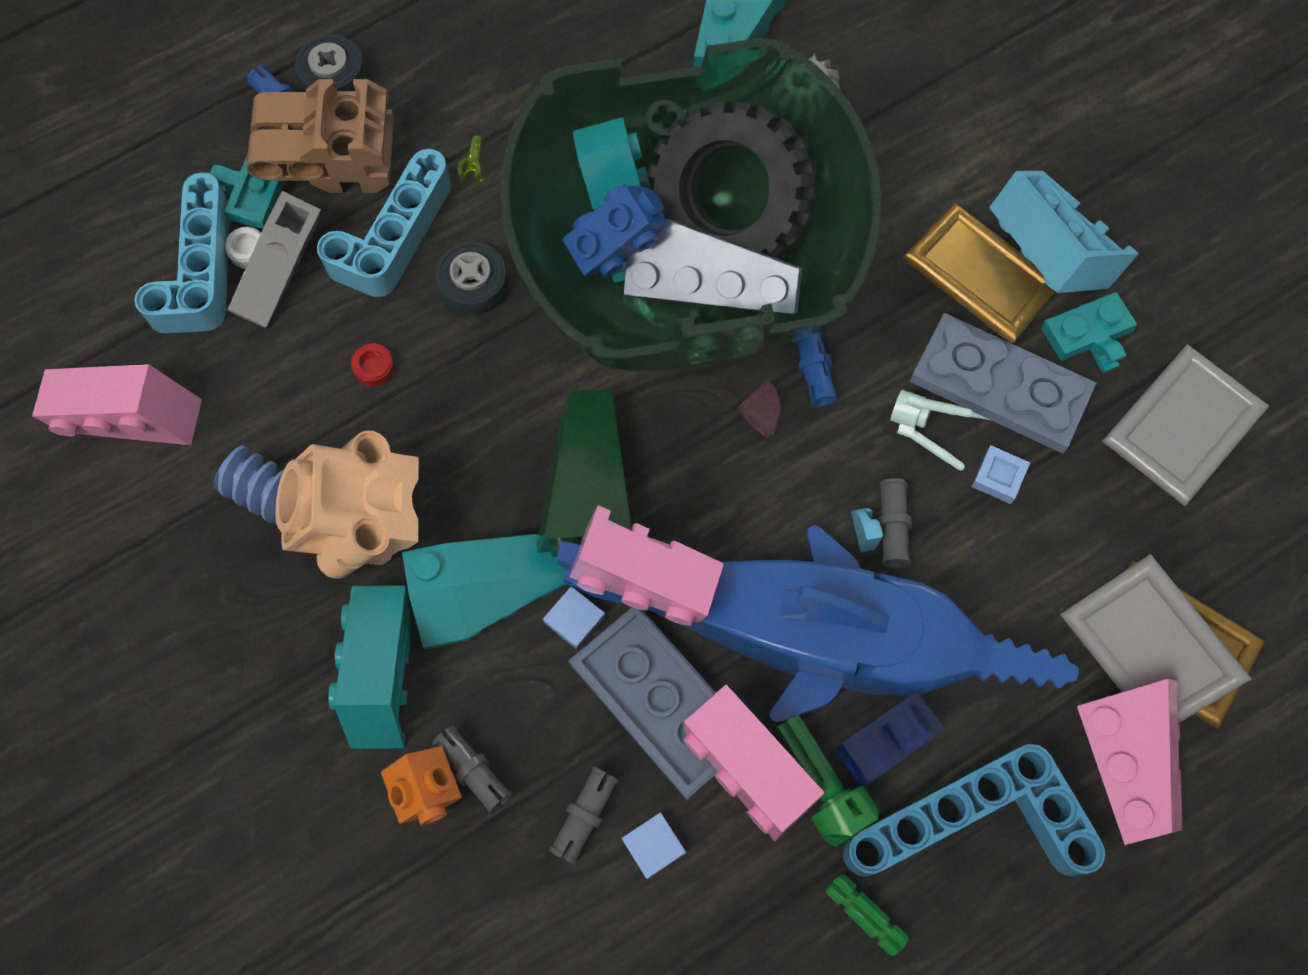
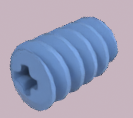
[214,445,284,527]

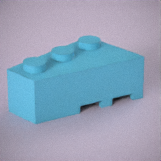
[989,171,1139,293]

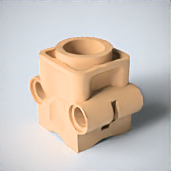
[276,431,419,579]

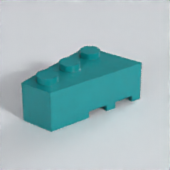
[693,0,786,91]
[573,117,651,283]
[328,586,412,749]

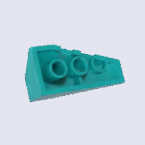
[402,534,567,650]

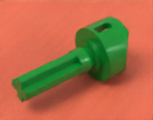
[776,715,879,847]

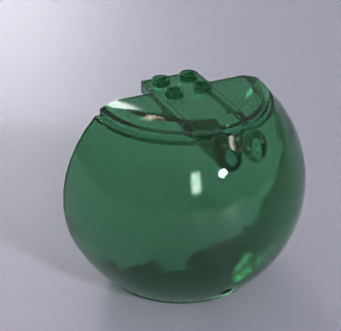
[500,38,881,372]

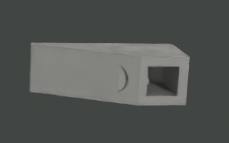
[228,191,321,328]

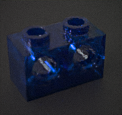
[835,691,945,787]

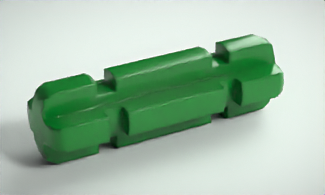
[826,874,909,956]

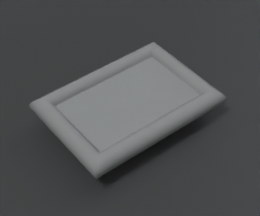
[1102,344,1269,506]
[1060,554,1252,723]

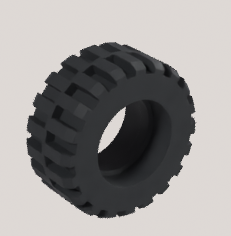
[647,101,819,259]

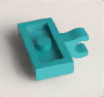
[210,154,285,229]
[1041,292,1137,373]

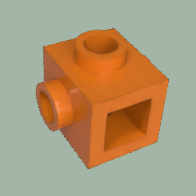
[381,746,462,826]

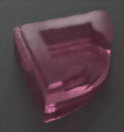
[738,380,780,440]

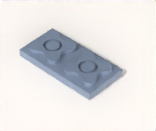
[909,313,1096,454]
[569,607,717,800]

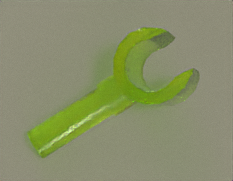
[457,135,483,184]

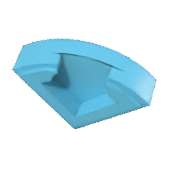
[851,508,883,552]

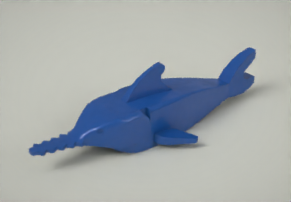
[556,525,1079,724]

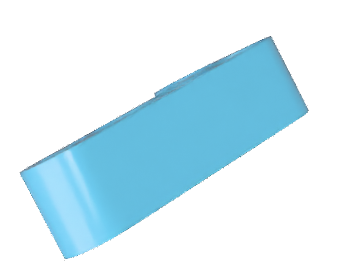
[317,149,451,297]
[134,172,230,333]

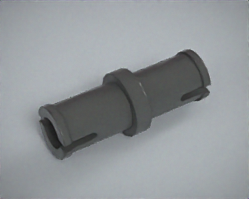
[877,478,913,569]
[432,726,513,814]
[548,766,619,865]

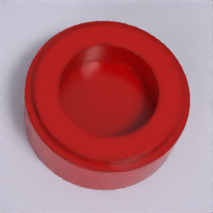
[351,343,395,387]

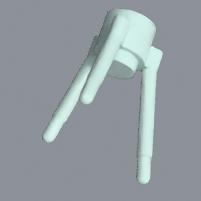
[890,390,990,471]

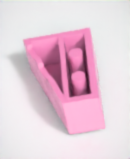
[32,364,202,445]
[569,505,724,626]
[1077,678,1182,845]
[683,685,825,842]

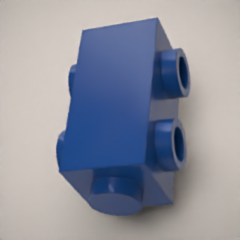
[562,184,669,278]

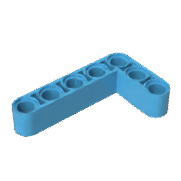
[843,744,1105,877]

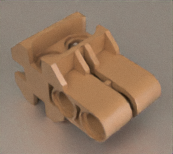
[246,79,394,193]

